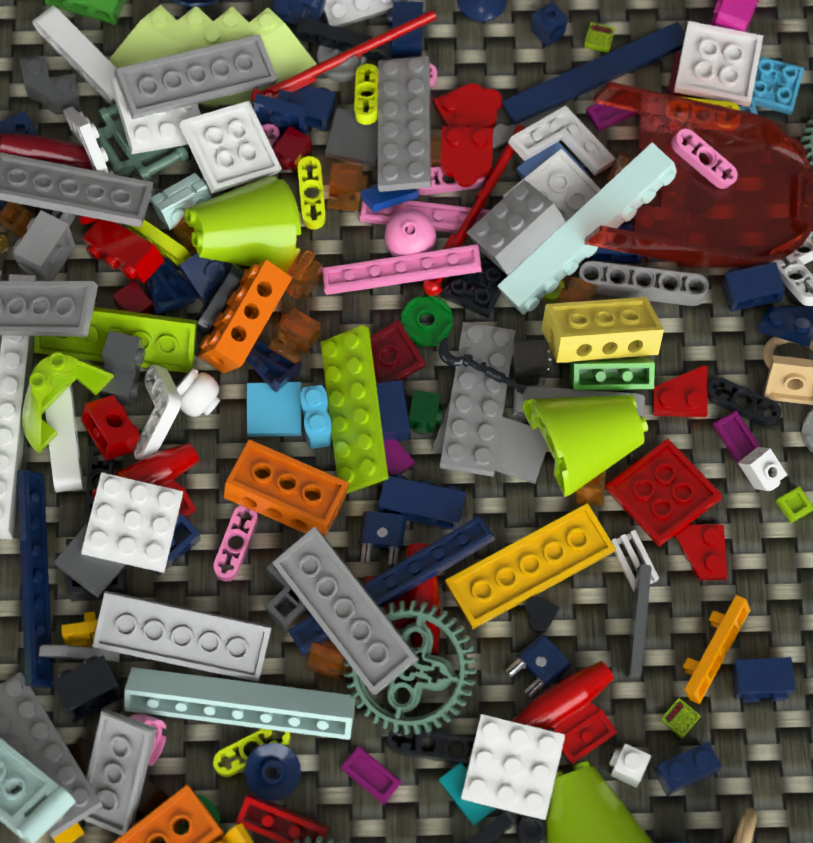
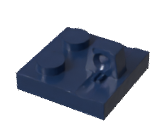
[271,0,326,26]
[254,90,308,135]
[178,252,244,305]

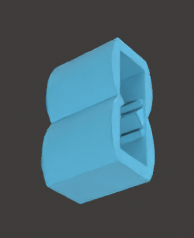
[300,385,332,449]

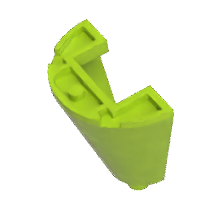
[184,176,301,274]
[22,352,114,454]
[522,394,648,497]
[545,761,654,843]

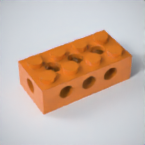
[197,260,292,374]
[224,439,349,538]
[113,785,226,843]

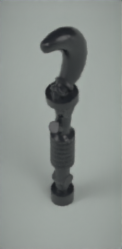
[438,338,527,394]

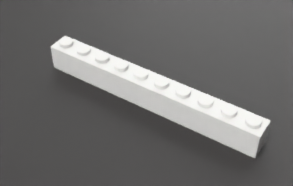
[0,274,38,540]

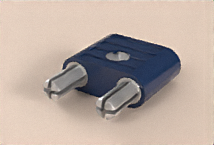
[359,511,406,567]
[505,633,571,698]

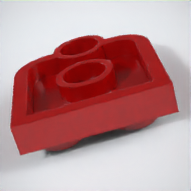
[433,83,503,128]
[440,126,493,187]

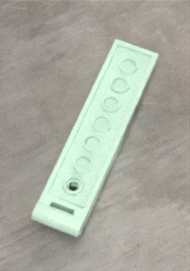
[0,738,75,843]

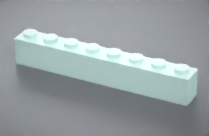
[498,142,677,315]
[124,667,356,740]

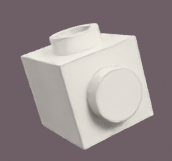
[738,447,787,491]
[609,744,651,787]

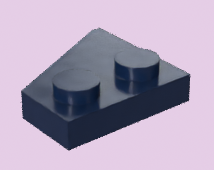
[147,258,198,315]
[758,306,813,347]
[246,338,303,392]

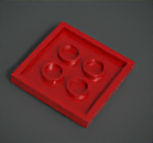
[605,438,722,547]

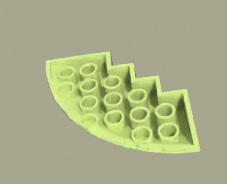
[109,5,317,108]

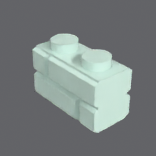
[150,173,212,230]

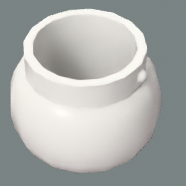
[176,368,220,417]

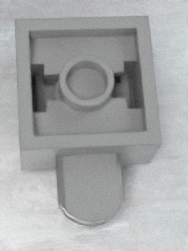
[13,210,76,281]

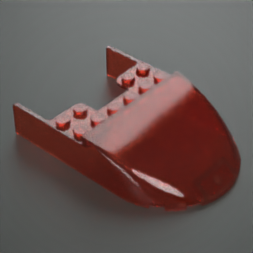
[584,82,813,268]

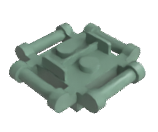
[96,103,189,181]

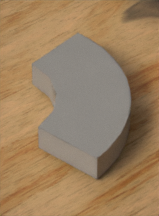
[39,645,120,662]

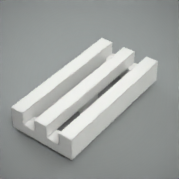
[611,530,659,591]

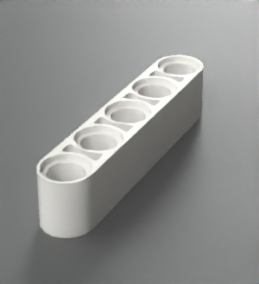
[32,6,116,105]
[45,384,84,493]

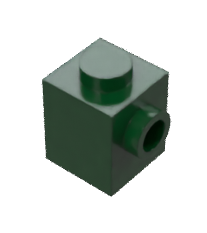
[409,390,444,435]

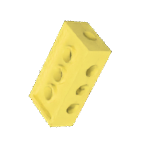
[541,297,664,363]

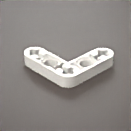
[770,231,813,306]
[134,364,181,460]

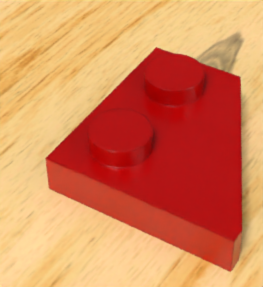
[653,366,708,418]
[674,524,727,580]

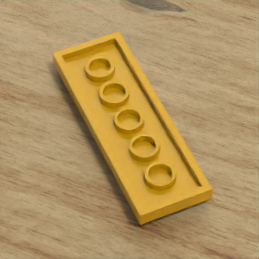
[445,503,616,630]

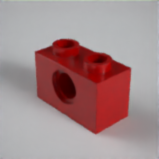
[80,395,140,461]

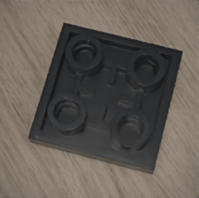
[441,258,508,318]

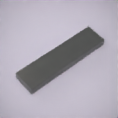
[626,564,652,679]

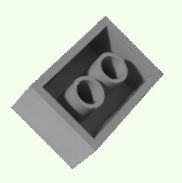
[466,179,566,275]

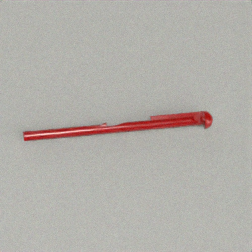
[251,10,436,103]
[423,125,525,296]

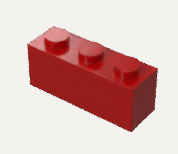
[82,219,165,283]
[235,793,330,843]

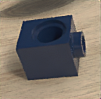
[530,1,568,47]

